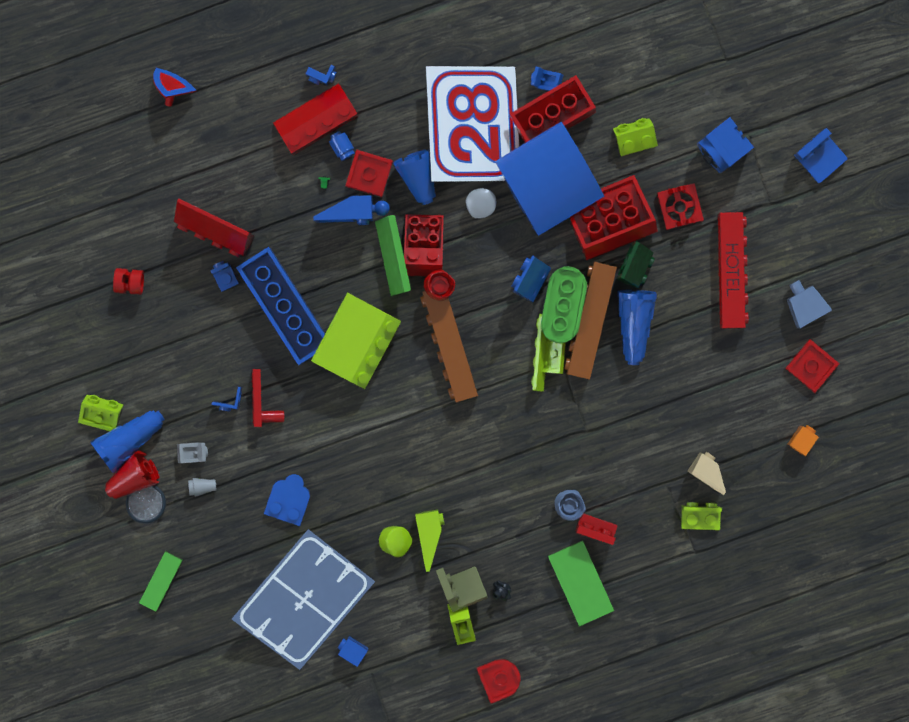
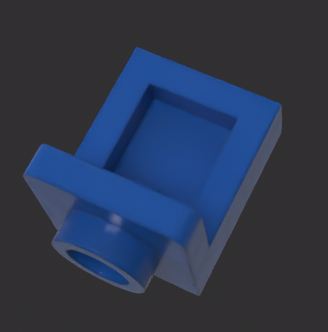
[306,65,337,86]
[531,66,564,91]

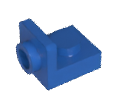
[210,261,239,292]

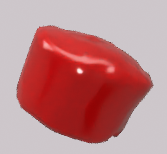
[424,269,456,301]

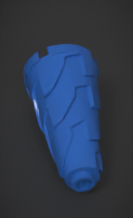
[618,290,657,365]
[90,410,165,473]

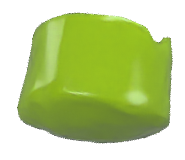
[379,526,412,557]

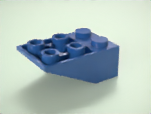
[511,256,551,303]

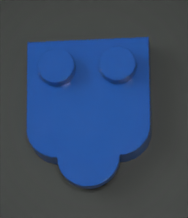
[264,474,310,526]

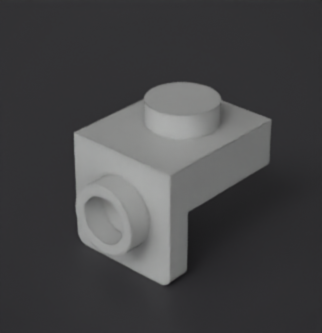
[177,442,208,463]

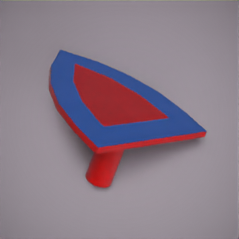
[153,68,197,107]

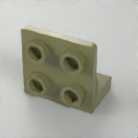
[436,567,488,612]

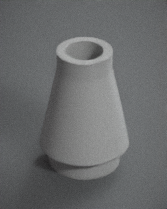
[188,478,216,497]

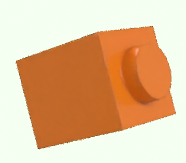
[787,425,819,456]

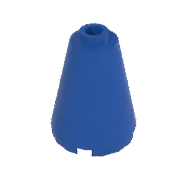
[393,149,436,205]

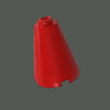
[105,451,160,499]

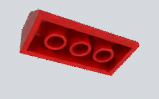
[510,75,596,143]
[273,83,358,155]

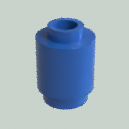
[329,131,355,161]

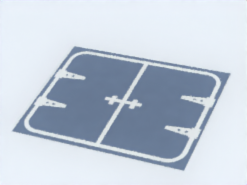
[232,529,375,670]

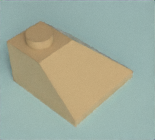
[687,452,726,495]

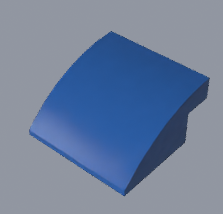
[495,122,604,236]

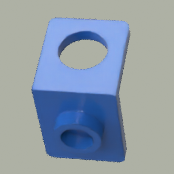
[211,387,243,411]

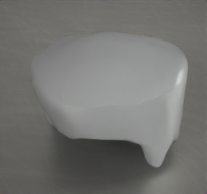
[466,188,497,218]

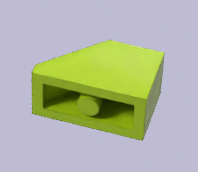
[447,604,476,645]

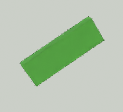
[139,551,183,611]

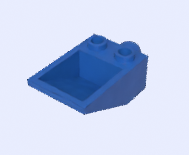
[313,195,390,225]

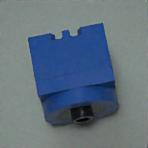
[697,117,754,173]

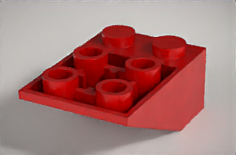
[404,214,444,276]

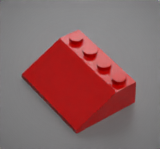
[569,175,658,260]
[174,199,255,258]

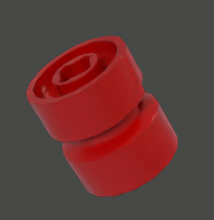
[113,268,144,295]

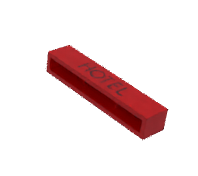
[718,212,749,328]

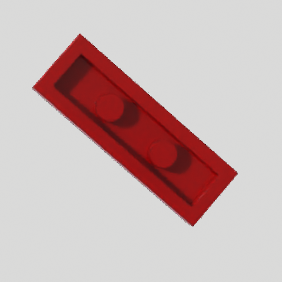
[252,369,284,427]

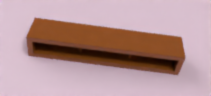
[564,262,617,379]
[420,291,478,402]

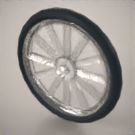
[126,485,166,524]

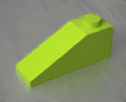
[415,509,445,572]

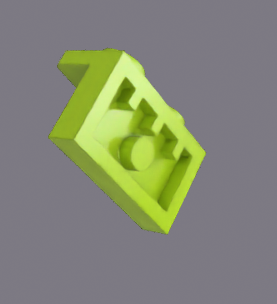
[78,395,123,431]
[681,502,722,530]

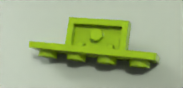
[531,314,566,391]

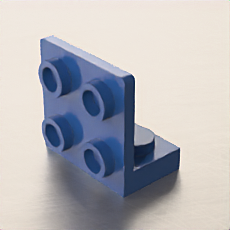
[794,128,847,183]

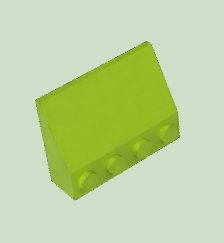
[311,292,401,389]

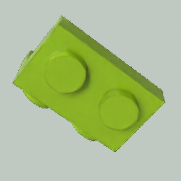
[613,118,658,156]

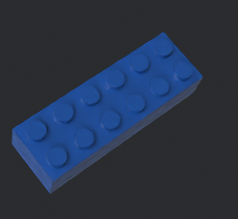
[236,247,325,365]

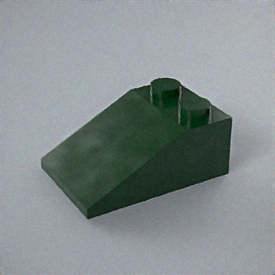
[616,242,655,288]

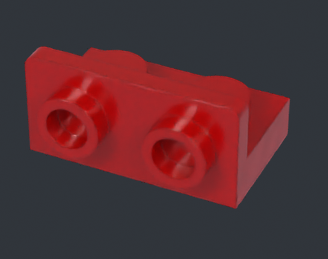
[575,514,617,545]

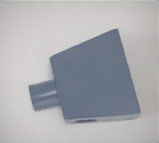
[787,280,832,328]

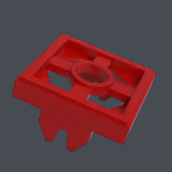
[657,183,704,230]

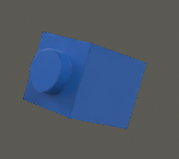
[338,636,368,667]

